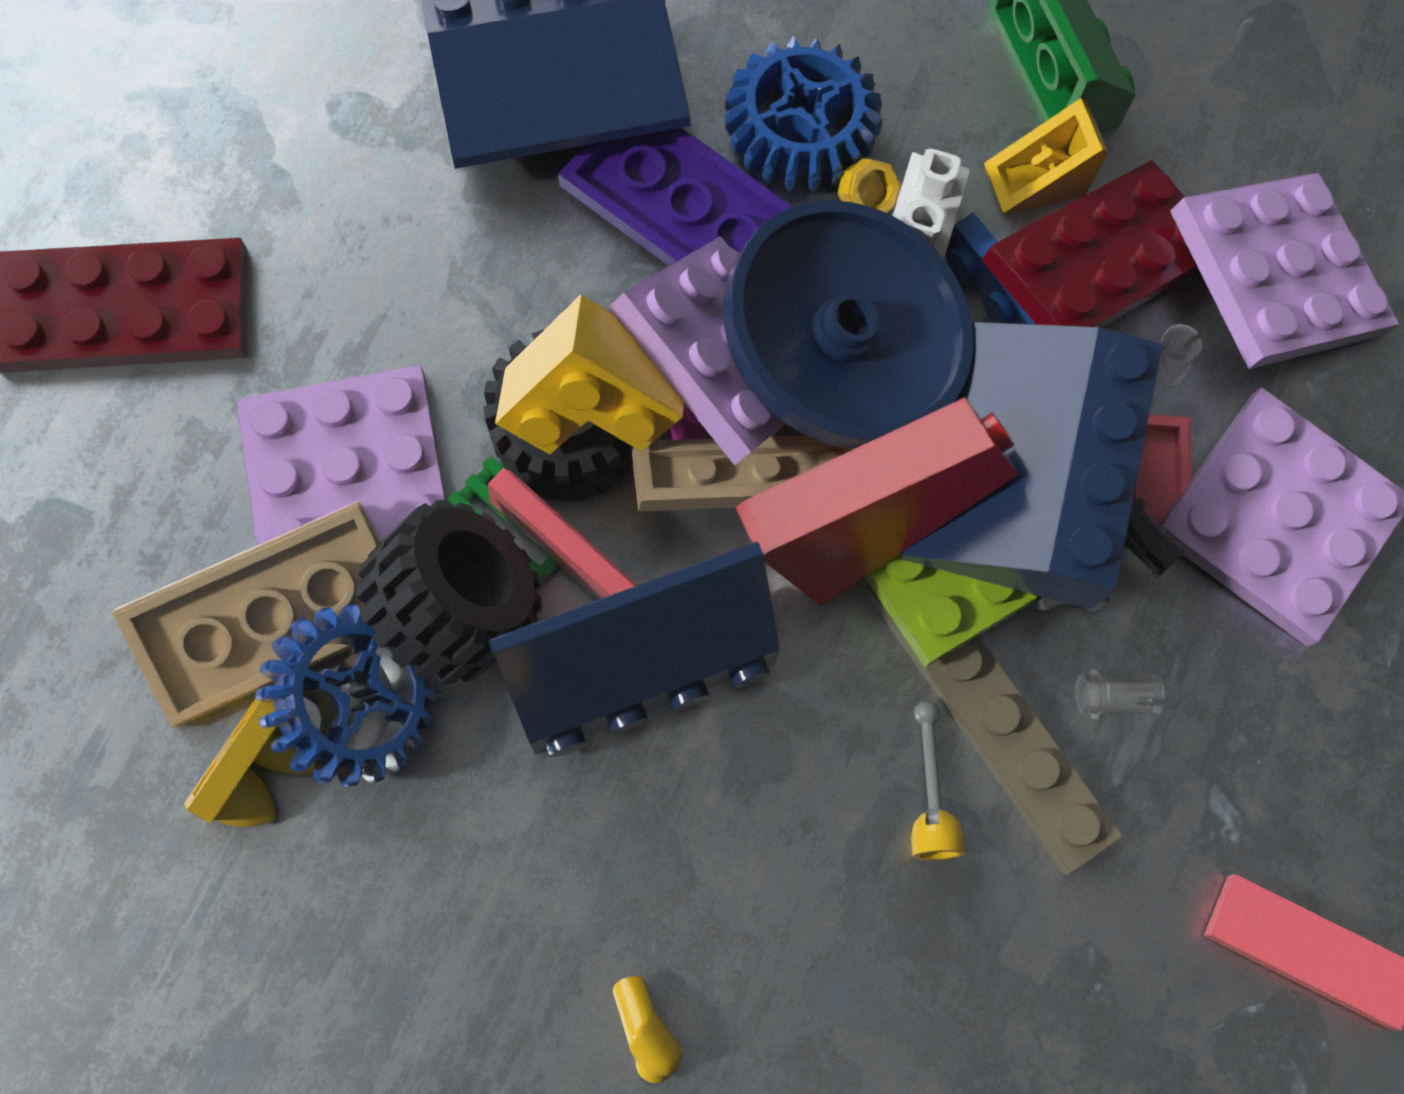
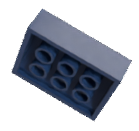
[421,0,691,169]
[901,322,1163,610]
[489,541,780,758]

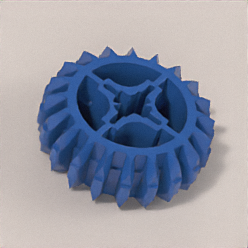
[724,35,882,194]
[255,604,442,788]

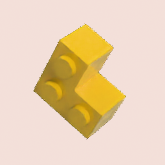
[495,294,684,455]

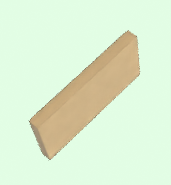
[111,500,380,729]

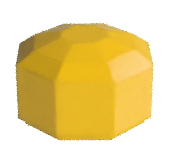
[838,158,901,213]

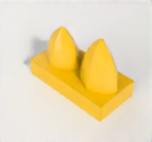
[184,698,315,827]

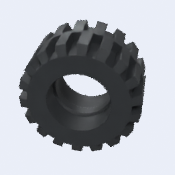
[483,329,633,500]
[356,500,542,684]

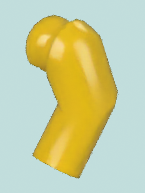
[613,976,682,1084]

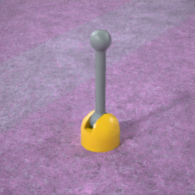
[911,700,966,860]

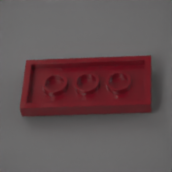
[982,160,1199,328]
[0,237,247,373]

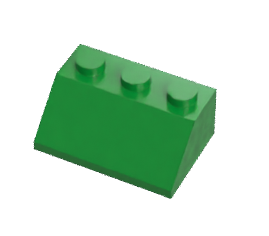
[988,0,1136,133]

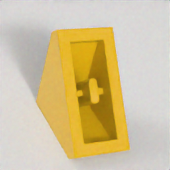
[984,98,1108,215]

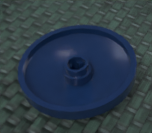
[723,200,974,448]

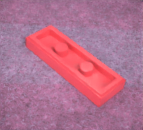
[488,468,637,600]
[1204,874,1404,1031]

